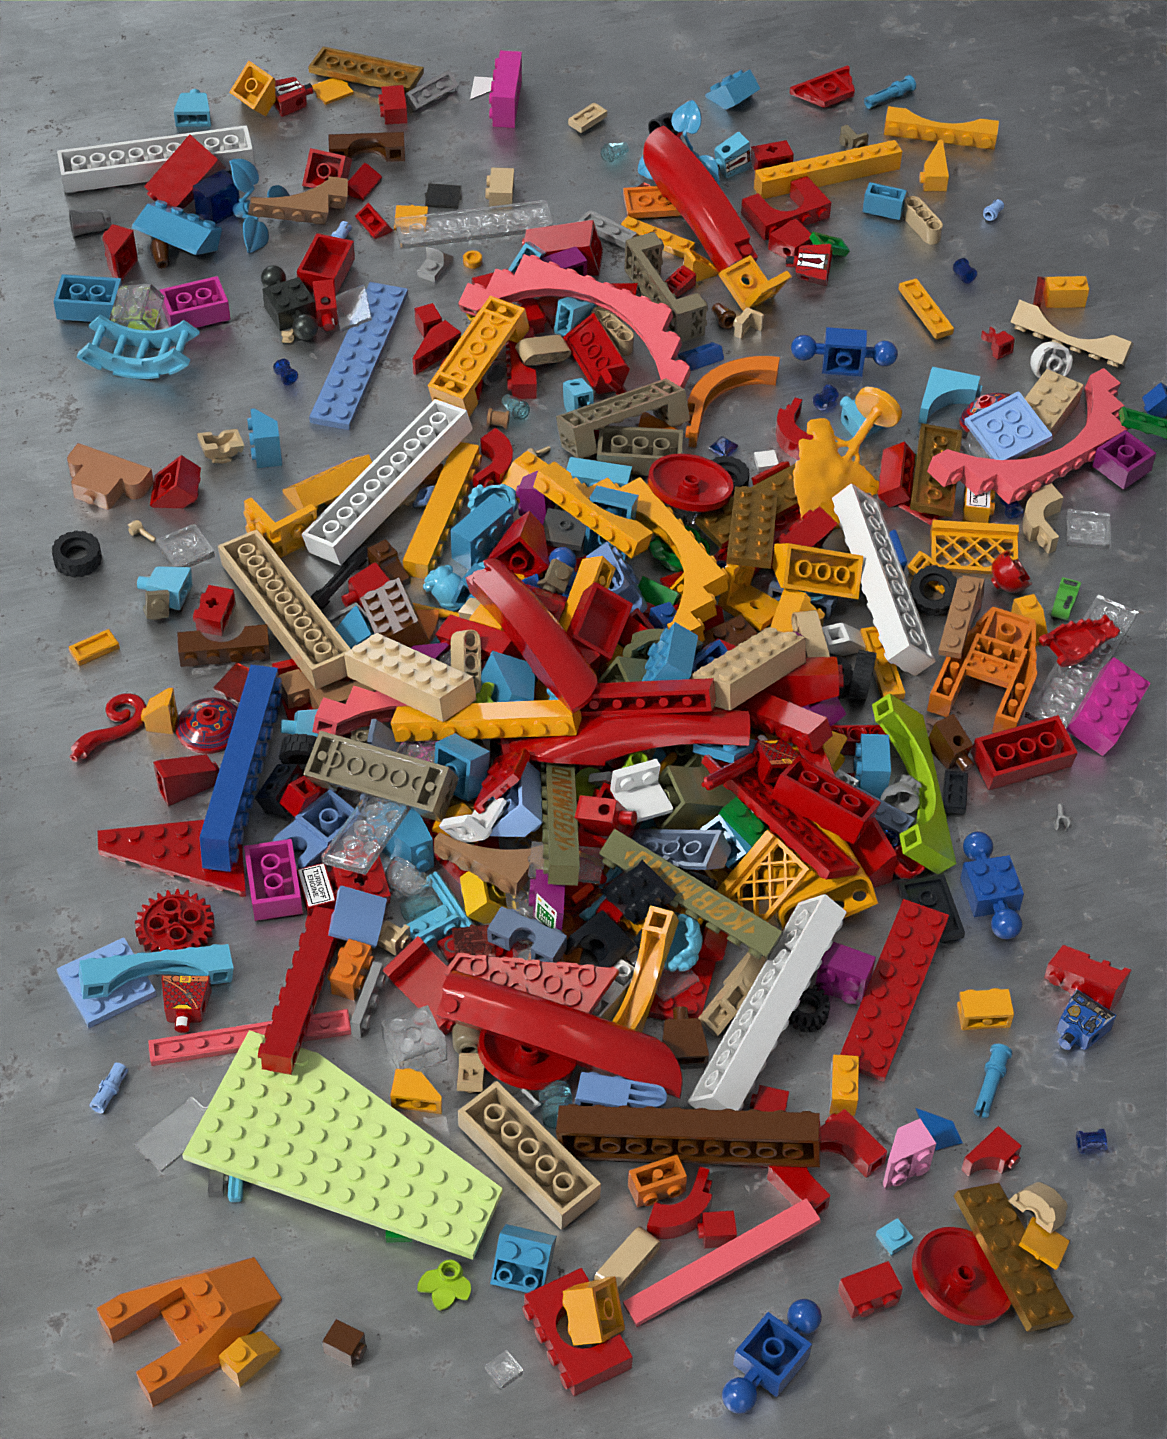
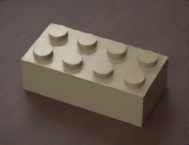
[597,425,683,476]

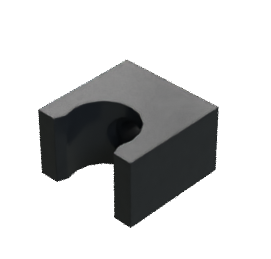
[564,910,636,968]

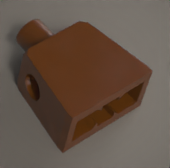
[928,714,974,772]
[662,1006,709,1066]

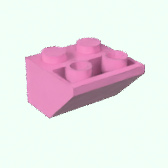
[883,1119,936,1189]

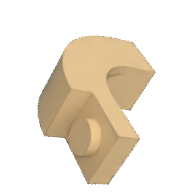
[1022,483,1064,554]

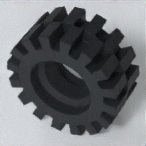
[788,985,830,1032]

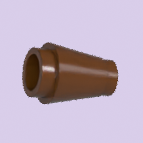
[149,239,169,269]
[711,303,736,329]

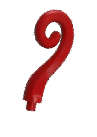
[69,693,147,762]

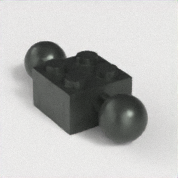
[261,265,318,340]

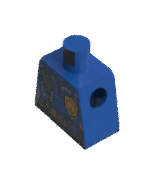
[1057,989,1117,1050]

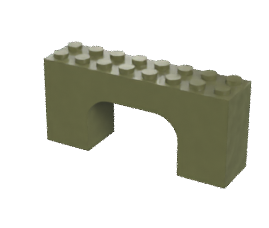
[598,656,750,830]

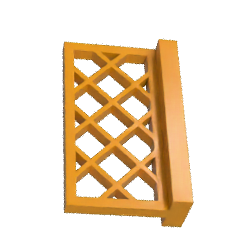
[930,520,1019,575]
[716,830,812,922]

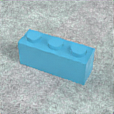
[566,457,632,487]

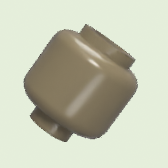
[452,1024,481,1054]

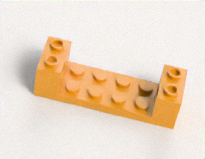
[427,296,529,417]

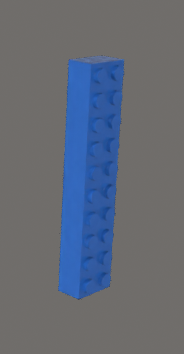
[199,665,283,872]

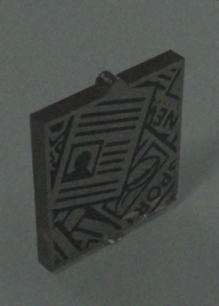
[425,183,462,209]

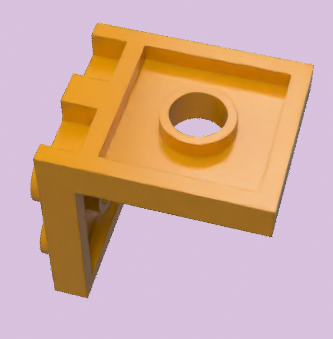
[718,255,792,311]
[243,497,317,559]
[718,564,779,632]

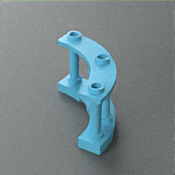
[76,315,200,379]

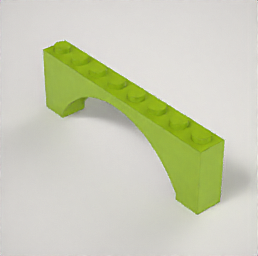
[872,693,957,874]

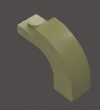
[623,629,703,660]

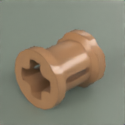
[487,408,510,429]

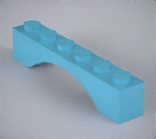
[79,944,234,999]

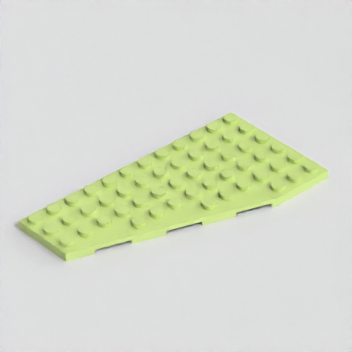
[182,1030,503,1260]

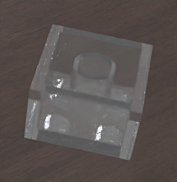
[109,284,165,331]
[381,1005,447,1071]

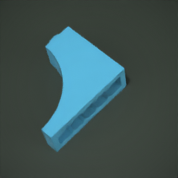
[918,367,983,424]

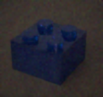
[193,169,240,225]

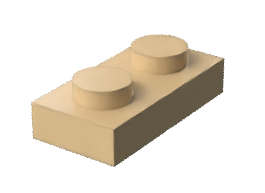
[568,103,607,133]

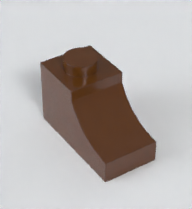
[367,539,411,586]

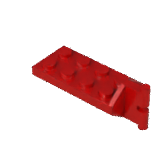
[563,312,630,395]

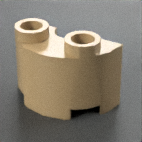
[197,429,245,463]
[1009,1182,1068,1234]

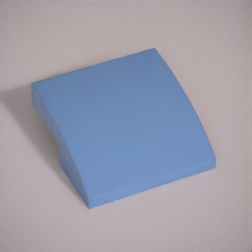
[328,885,387,948]

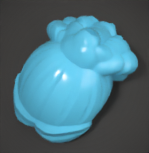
[467,484,518,514]
[423,565,462,611]
[664,914,703,972]

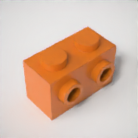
[328,939,375,1001]
[628,1155,687,1208]

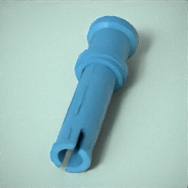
[864,75,916,109]
[973,1044,1013,1118]

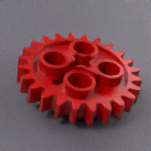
[135,889,215,953]

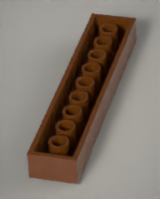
[556,1104,821,1168]

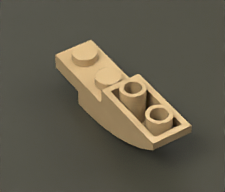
[698,952,767,1036]

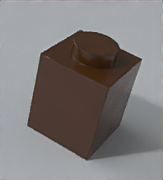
[322,1319,367,1367]

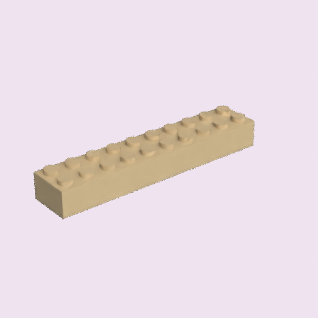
[218,529,350,690]

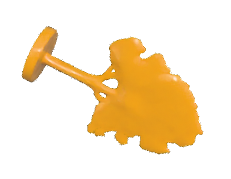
[793,387,902,529]

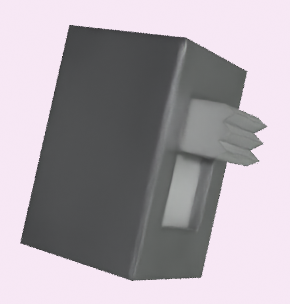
[208,1170,229,1197]

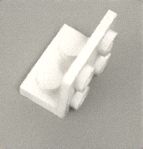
[610,759,673,822]
[439,798,507,843]

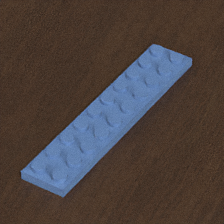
[309,282,408,430]

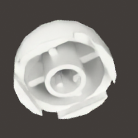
[1030,342,1073,379]

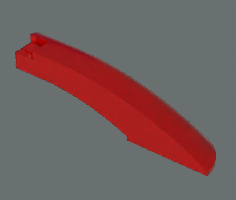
[643,125,758,273]
[465,559,598,714]
[508,706,750,766]
[435,970,683,1099]

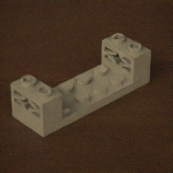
[624,232,708,342]
[556,378,690,459]
[303,731,459,822]

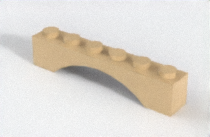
[1011,300,1134,368]

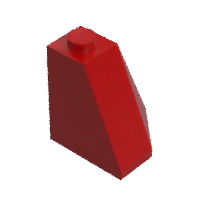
[488,511,550,577]

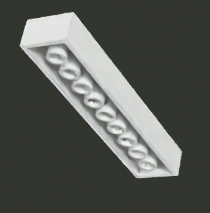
[57,125,254,193]
[302,399,473,566]
[832,483,936,676]
[687,894,846,1111]

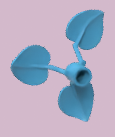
[638,100,720,185]
[229,159,290,253]

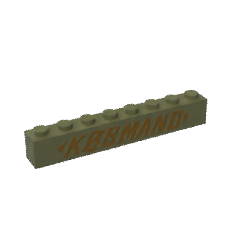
[540,761,580,886]
[599,829,783,960]

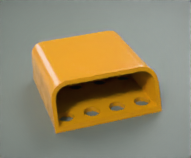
[758,819,878,931]

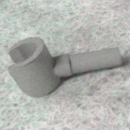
[1054,804,1070,831]

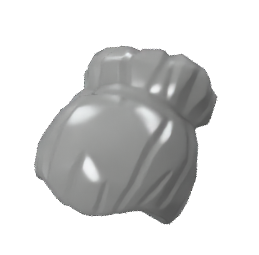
[880,774,922,814]

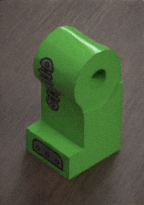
[1051,577,1081,621]

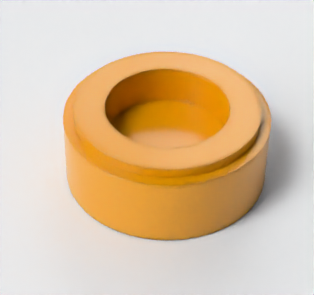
[463,250,482,269]

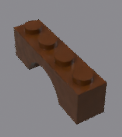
[328,132,405,162]
[177,624,270,667]

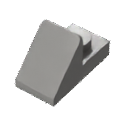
[417,247,453,282]

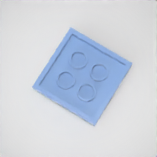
[965,391,1053,460]
[57,937,157,1028]

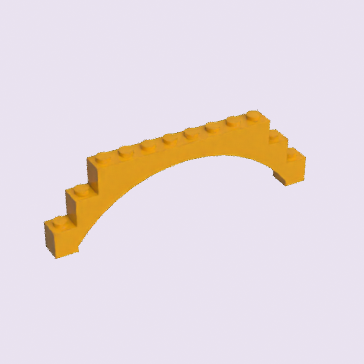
[562,477,729,642]

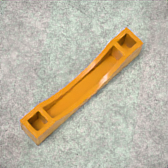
[884,106,999,150]
[533,461,653,559]
[612,906,679,1032]

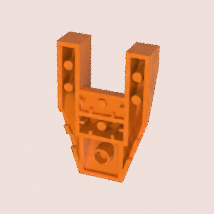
[927,607,1037,733]
[96,1257,282,1407]

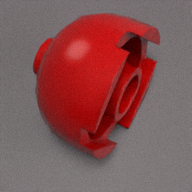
[991,549,1032,594]

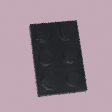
[600,860,677,925]
[897,874,965,942]

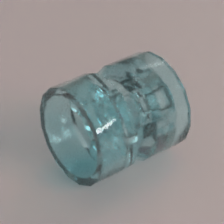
[538,1080,573,1129]

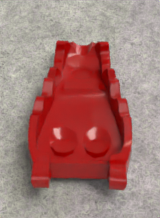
[1038,614,1120,667]

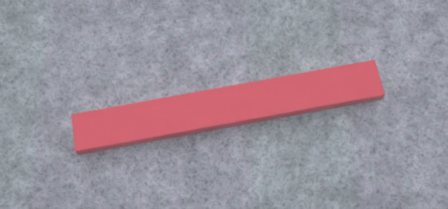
[148,1009,351,1066]
[623,1198,821,1327]

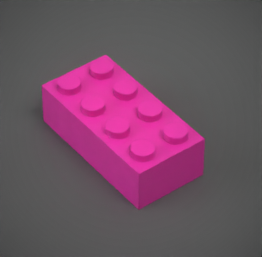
[489,50,522,128]
[1066,657,1150,756]

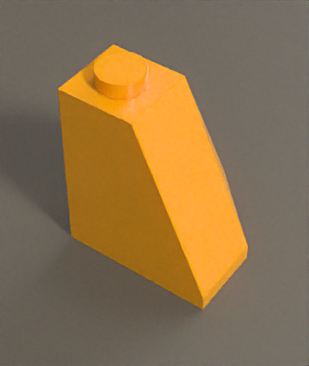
[770,588,825,632]

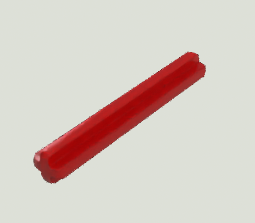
[701,753,758,791]

